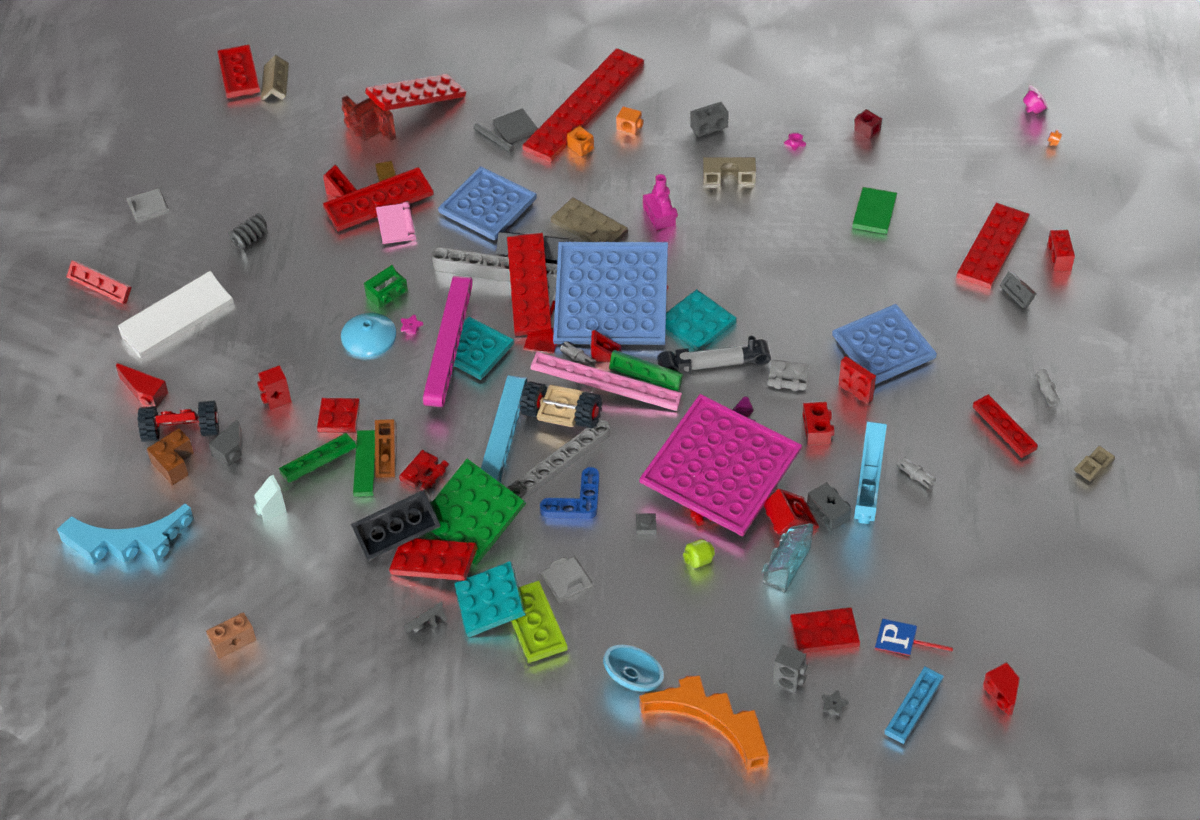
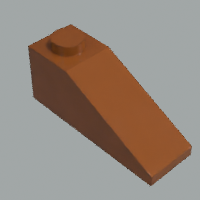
[375,419,397,478]

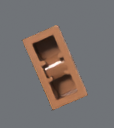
[206,612,256,659]

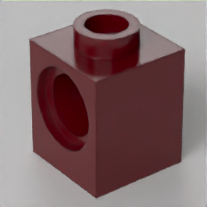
[854,109,882,140]

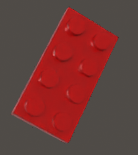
[217,44,260,98]
[389,539,477,581]

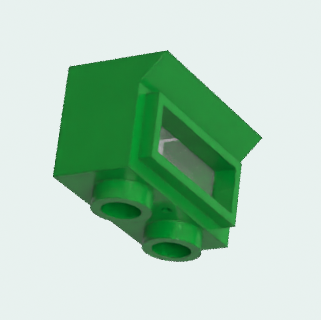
[364,265,408,308]

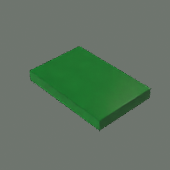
[852,187,897,234]

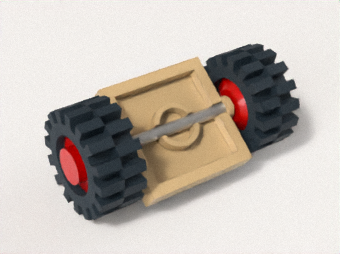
[520,381,602,429]

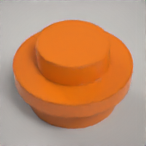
[1047,129,1062,146]

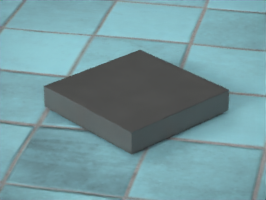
[493,108,538,144]

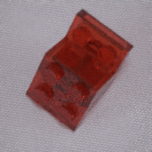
[341,96,396,141]

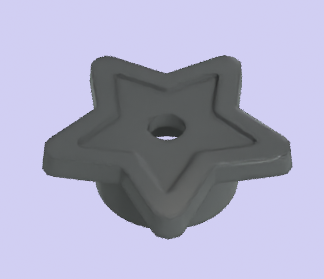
[821,690,849,716]

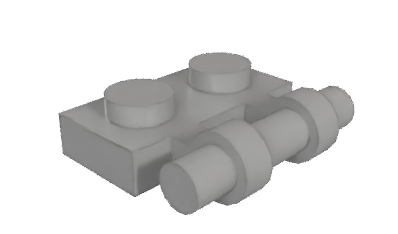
[768,360,809,392]

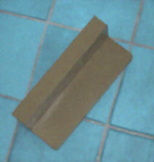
[261,54,289,100]

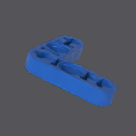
[540,467,599,519]

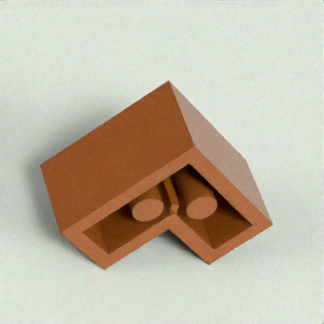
[147,428,194,486]

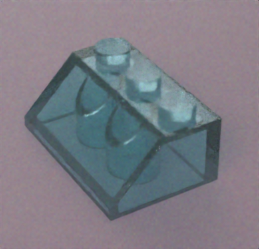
[761,523,813,593]

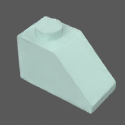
[253,475,286,521]

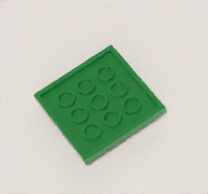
[431,458,526,566]

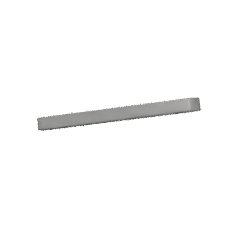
[507,420,610,500]

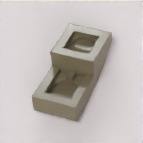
[1074,445,1115,482]

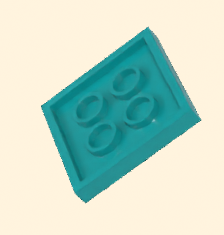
[666,289,737,351]
[454,317,514,380]
[454,561,526,637]

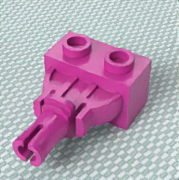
[643,174,678,231]

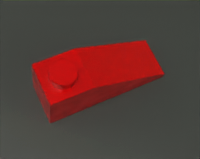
[116,363,169,408]

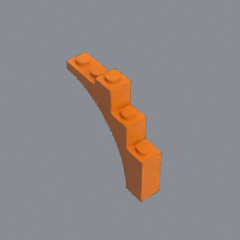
[639,675,769,770]

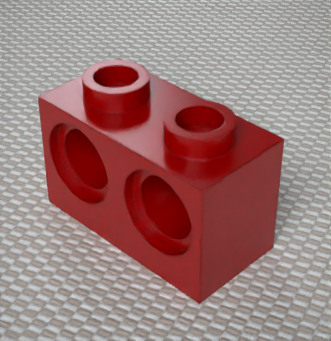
[1047,230,1075,272]
[802,402,834,445]

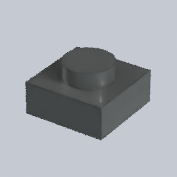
[636,513,657,535]

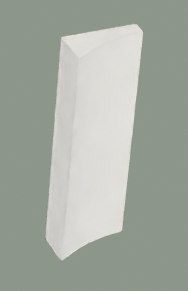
[118,271,234,358]

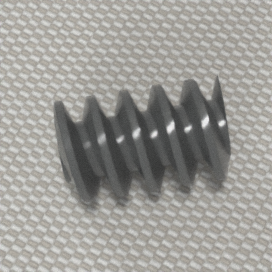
[228,213,268,249]

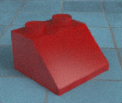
[764,488,819,538]

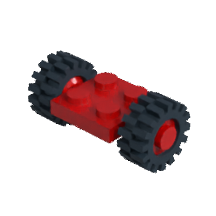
[137,400,219,442]

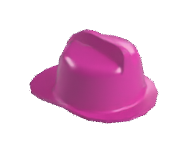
[1023,85,1048,114]

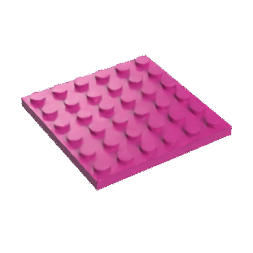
[639,394,802,536]

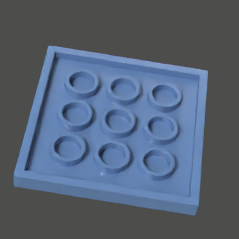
[438,166,537,241]
[832,304,937,384]

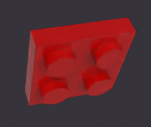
[838,356,876,404]
[317,398,360,433]

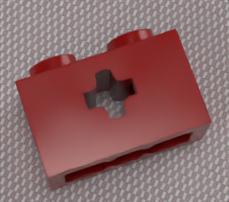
[257,365,292,410]

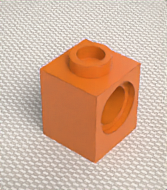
[616,106,644,135]
[567,126,594,157]

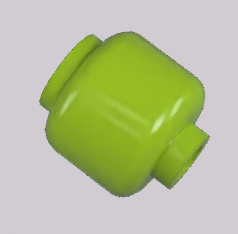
[683,539,715,568]

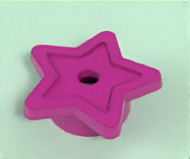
[784,133,806,150]
[401,315,424,334]

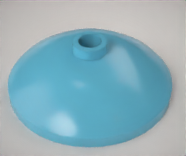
[341,313,397,357]
[603,645,664,692]

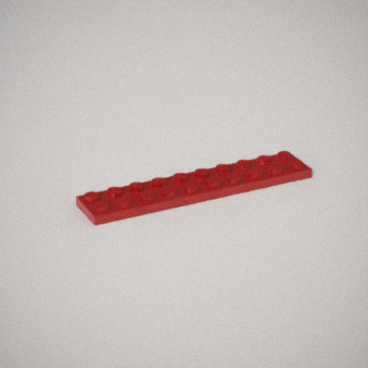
[522,48,644,163]

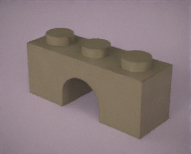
[703,157,756,185]

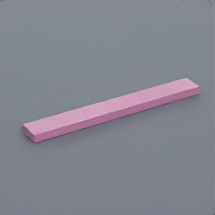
[531,352,682,411]

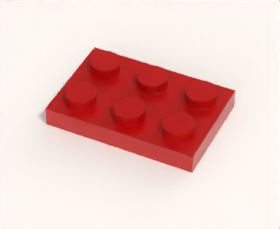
[790,607,860,653]

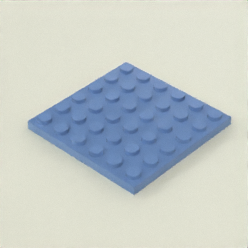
[553,242,668,345]

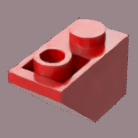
[983,662,1020,716]

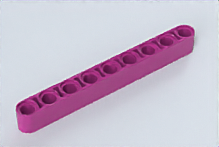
[423,276,473,407]

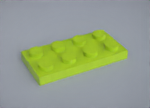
[511,581,568,663]

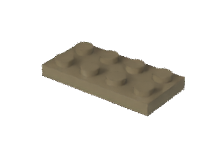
[551,197,628,242]

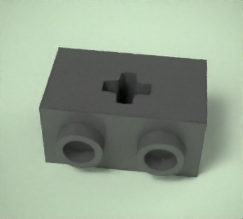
[807,482,852,531]

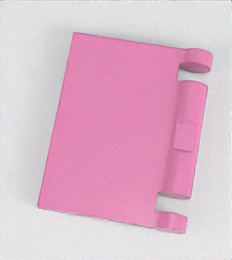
[376,202,416,244]

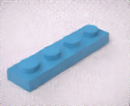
[884,667,944,744]

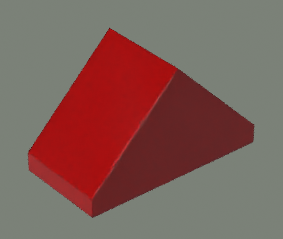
[323,164,357,198]
[591,330,622,362]

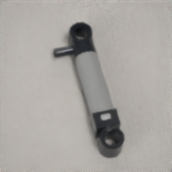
[657,336,771,376]

